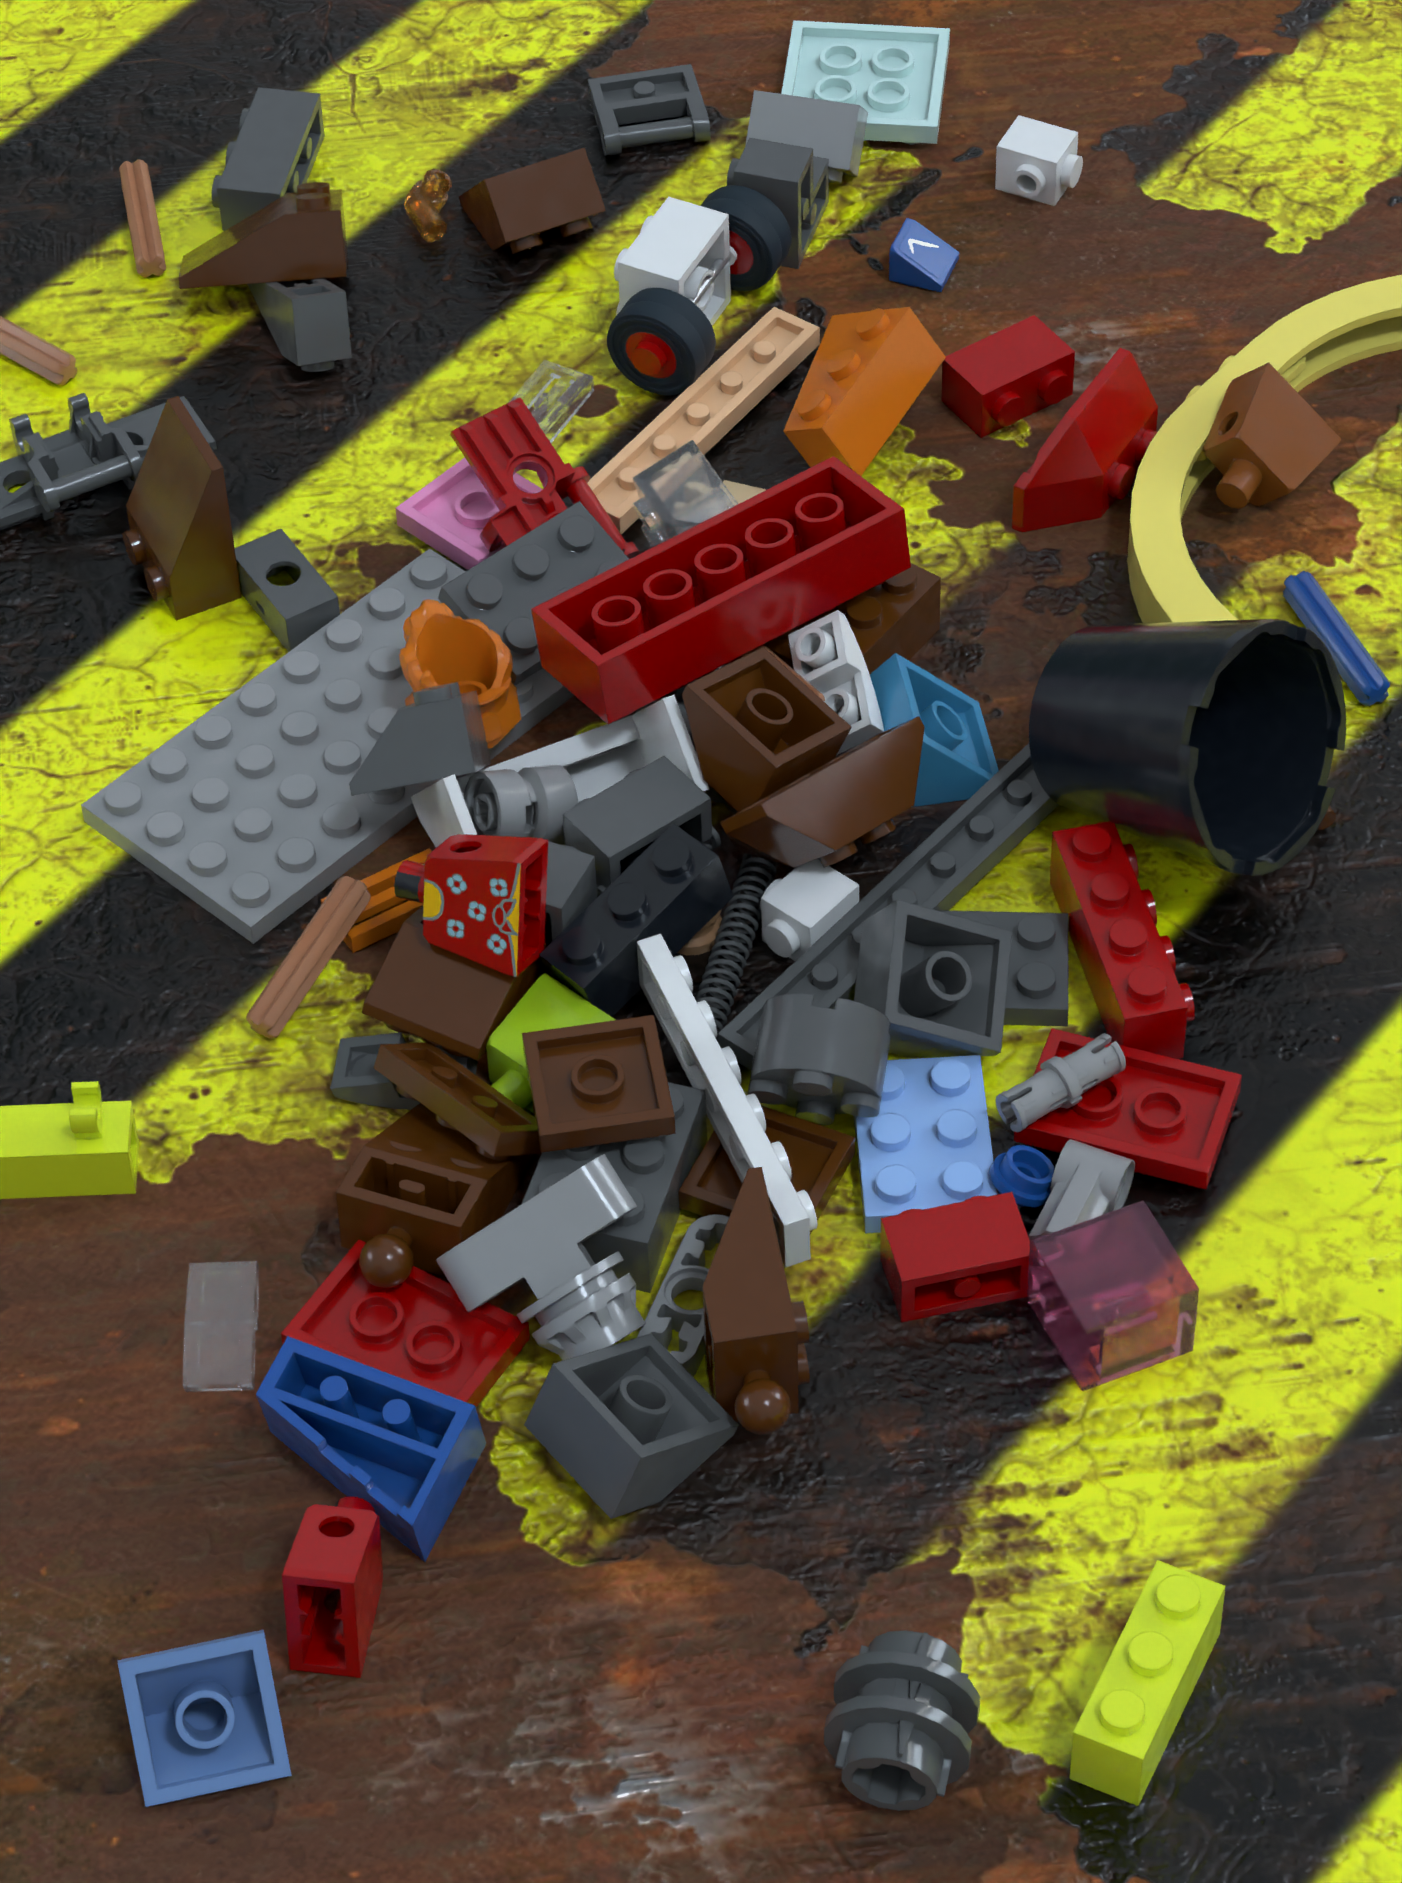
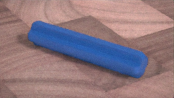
[1283,571,1390,707]

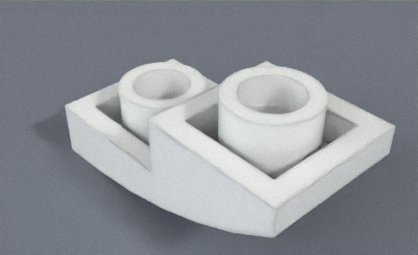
[788,610,884,755]

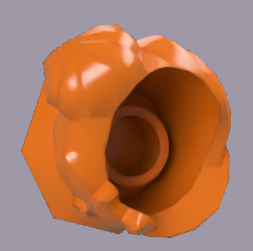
[399,599,521,748]

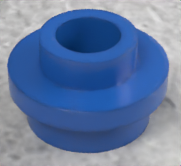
[989,1145,1055,1207]

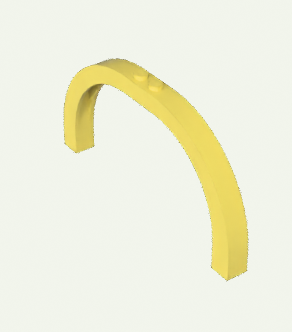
[1127,275,1402,683]

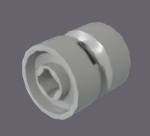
[464,765,578,845]

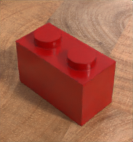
[941,315,1075,438]
[880,1192,1035,1323]

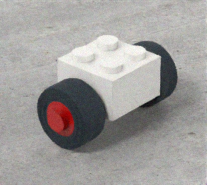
[607,185,792,395]

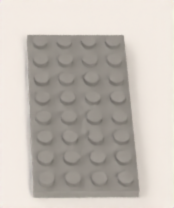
[81,548,574,944]

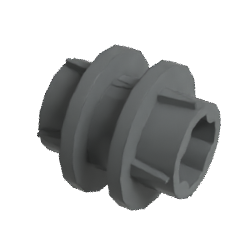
[824,1630,980,1811]

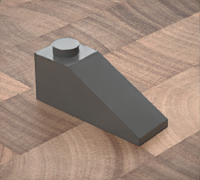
[247,278,352,372]

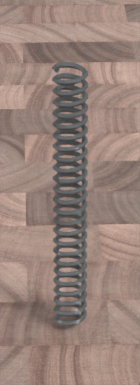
[695,853,780,1042]

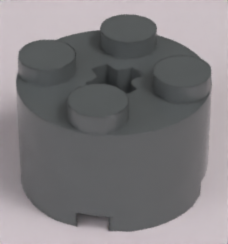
[748,993,891,1125]

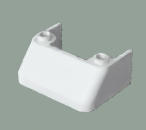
[411,695,709,848]

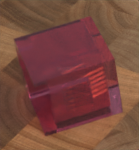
[1027,1201,1199,1391]

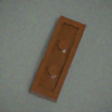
[374,1042,542,1161]

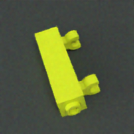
[0,1081,139,1199]

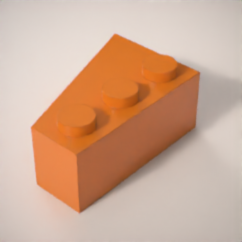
[783,307,946,476]

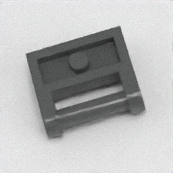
[588,64,711,156]

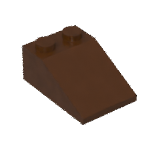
[179,182,348,289]
[123,396,242,621]

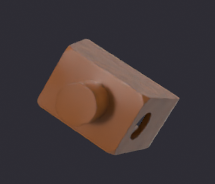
[1203,362,1341,509]

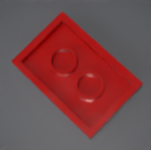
[1014,1028,1242,1189]
[281,1239,530,1407]

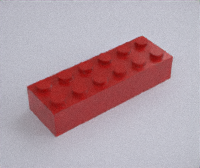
[531,456,911,725]

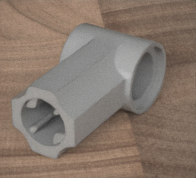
[1029,1139,1135,1273]

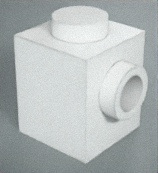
[995,115,1083,206]
[760,859,859,961]

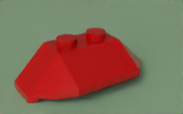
[1012,348,1158,533]

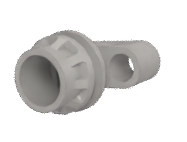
[436,1154,646,1361]

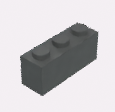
[212,87,325,231]

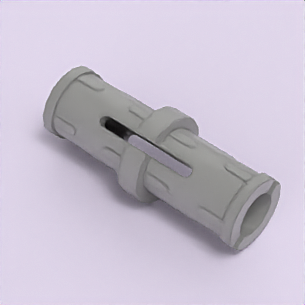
[996,1033,1126,1132]

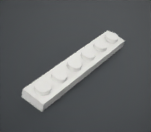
[637,934,818,1268]

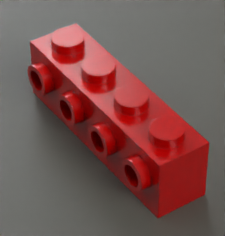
[1050,821,1195,1059]

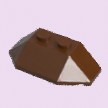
[720,716,925,868]

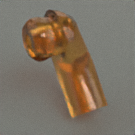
[404,169,452,242]

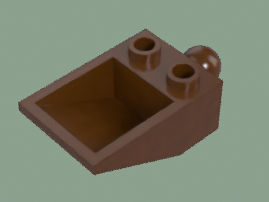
[336,1103,537,1288]
[702,1167,810,1435]

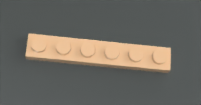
[588,307,820,534]

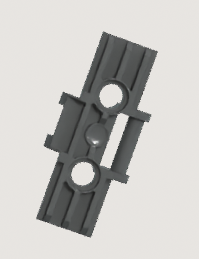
[0,393,217,531]

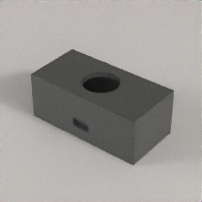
[235,529,340,652]

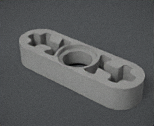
[637,1214,729,1376]

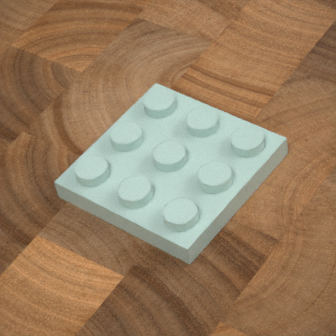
[781,20,950,144]

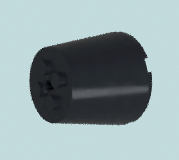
[1029,619,1346,876]

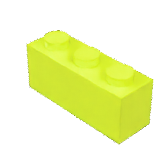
[1070,1560,1226,1806]

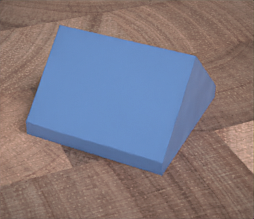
[117,1630,292,1807]

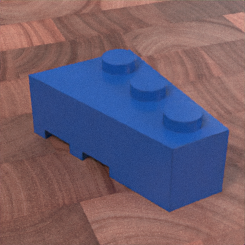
[256,1336,486,1562]

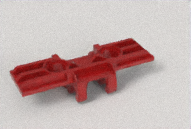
[450,397,640,559]

